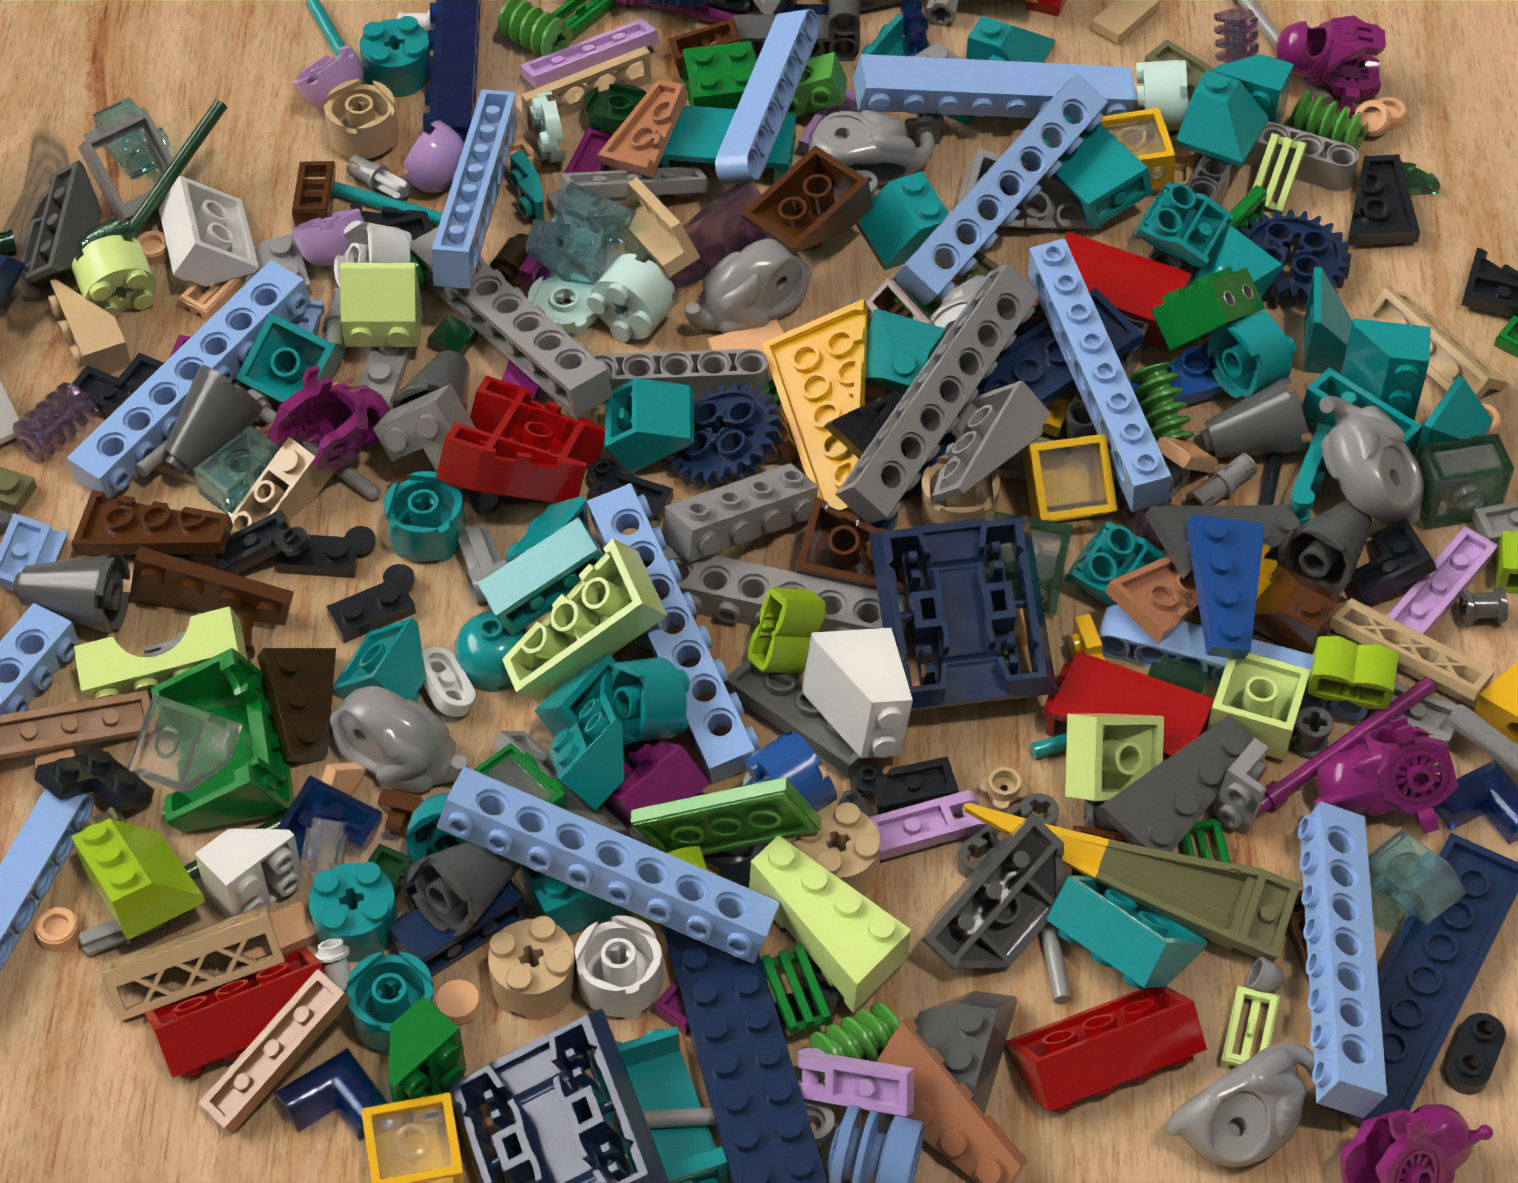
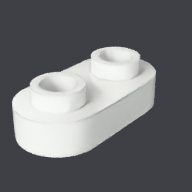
[422,647,476,717]

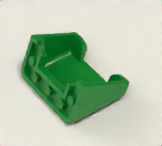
[151,648,295,832]

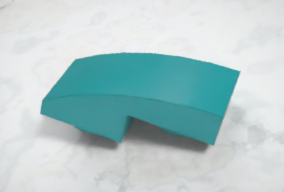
[508,150,545,228]

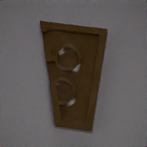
[257,648,336,762]

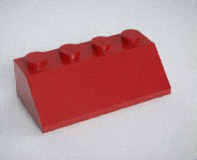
[144,946,324,1078]
[1005,986,1207,1112]

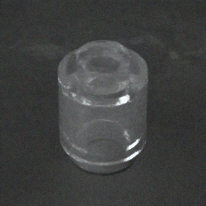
[300,817,348,878]

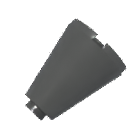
[392,350,470,411]
[163,365,264,475]
[1200,377,1310,458]
[1278,500,1372,594]
[14,554,130,633]
[407,841,522,936]

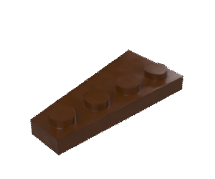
[71,490,233,555]
[129,547,294,626]

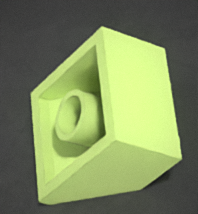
[340,263,423,347]
[1207,653,1311,760]
[1065,713,1164,801]

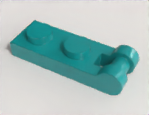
[1290,423,1333,524]

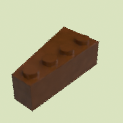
[796,496,911,596]

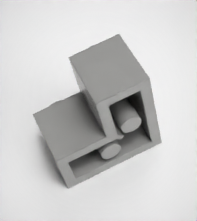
[373,384,476,472]

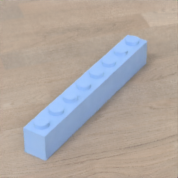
[853,54,1138,118]

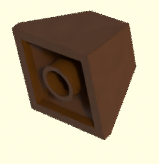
[1253,565,1348,655]

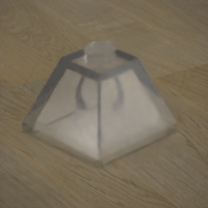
[127,694,242,793]

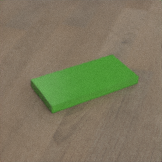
[631,777,821,855]

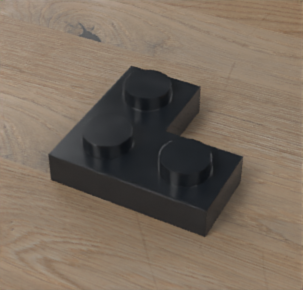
[66,353,164,417]
[1351,518,1437,605]
[34,749,154,812]

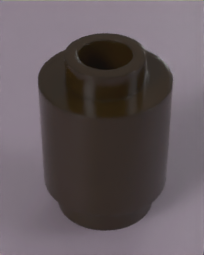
[490,233,537,287]

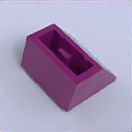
[604,740,710,826]

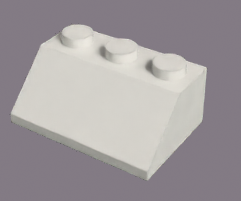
[158,175,259,287]

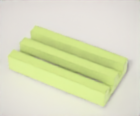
[1252,133,1307,213]
[1220,986,1280,1069]

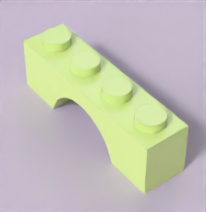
[74,606,248,700]

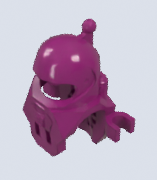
[1275,15,1386,115]
[268,365,390,472]
[1314,716,1458,834]
[1339,1104,1493,1183]

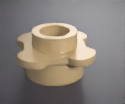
[979,767,1029,810]

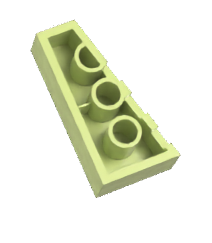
[502,538,667,703]
[749,835,912,1013]

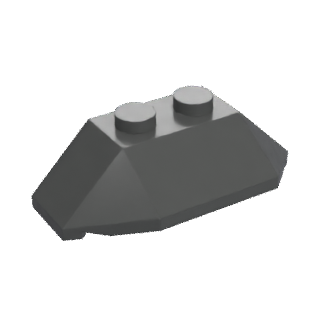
[20,160,102,283]
[921,814,1064,969]
[916,991,1017,1114]

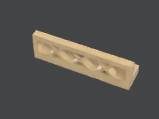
[516,46,651,131]
[620,177,701,277]
[1363,288,1508,400]
[1329,598,1495,708]
[102,904,285,1022]

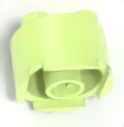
[72,235,157,319]

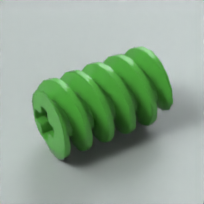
[497,0,573,56]
[1288,89,1369,151]
[1130,362,1194,442]
[809,1002,901,1081]

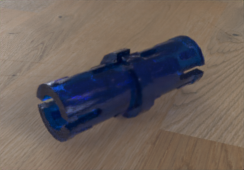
[900,0,929,55]

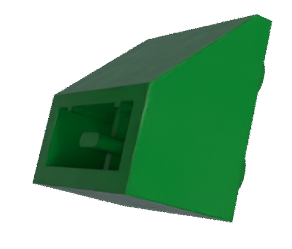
[388,996,467,1103]

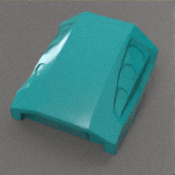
[1133,182,1234,268]
[1064,521,1166,606]

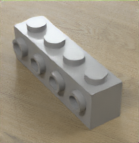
[662,463,819,562]

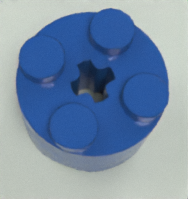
[743,730,837,812]

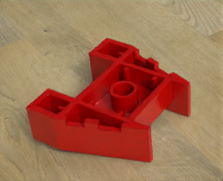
[436,375,605,503]

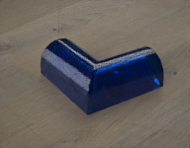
[1433,759,1518,844]
[277,775,383,868]
[274,1047,389,1141]

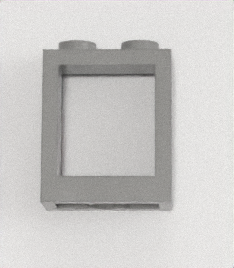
[78,111,182,225]

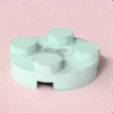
[529,91,565,164]
[528,270,599,337]

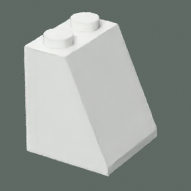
[802,628,913,758]

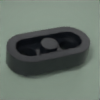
[1445,1013,1506,1095]

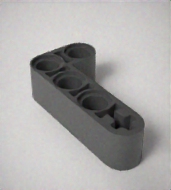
[726,0,860,61]

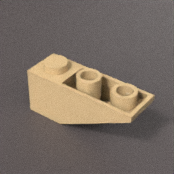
[48,279,131,374]
[230,437,335,535]

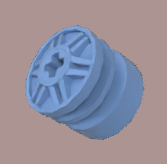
[827,1104,925,1183]

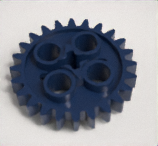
[1239,209,1352,307]
[665,381,785,490]

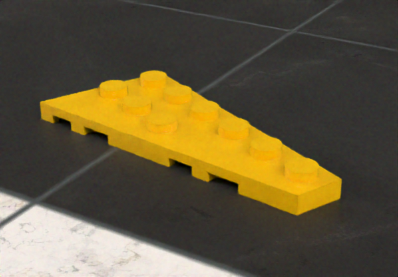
[761,299,868,514]

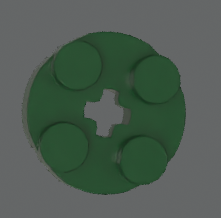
[584,83,647,132]

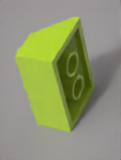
[71,818,206,940]

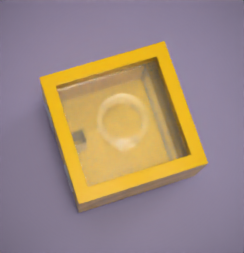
[1099,108,1175,190]
[1022,434,1117,525]
[361,1092,465,1183]

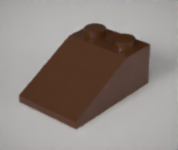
[741,145,873,253]

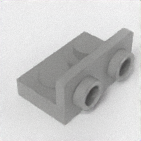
[1211,738,1269,835]

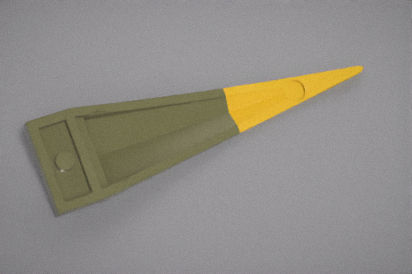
[962,803,1301,962]

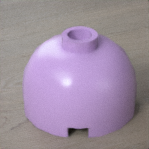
[292,45,364,110]
[400,120,464,193]
[292,208,365,272]

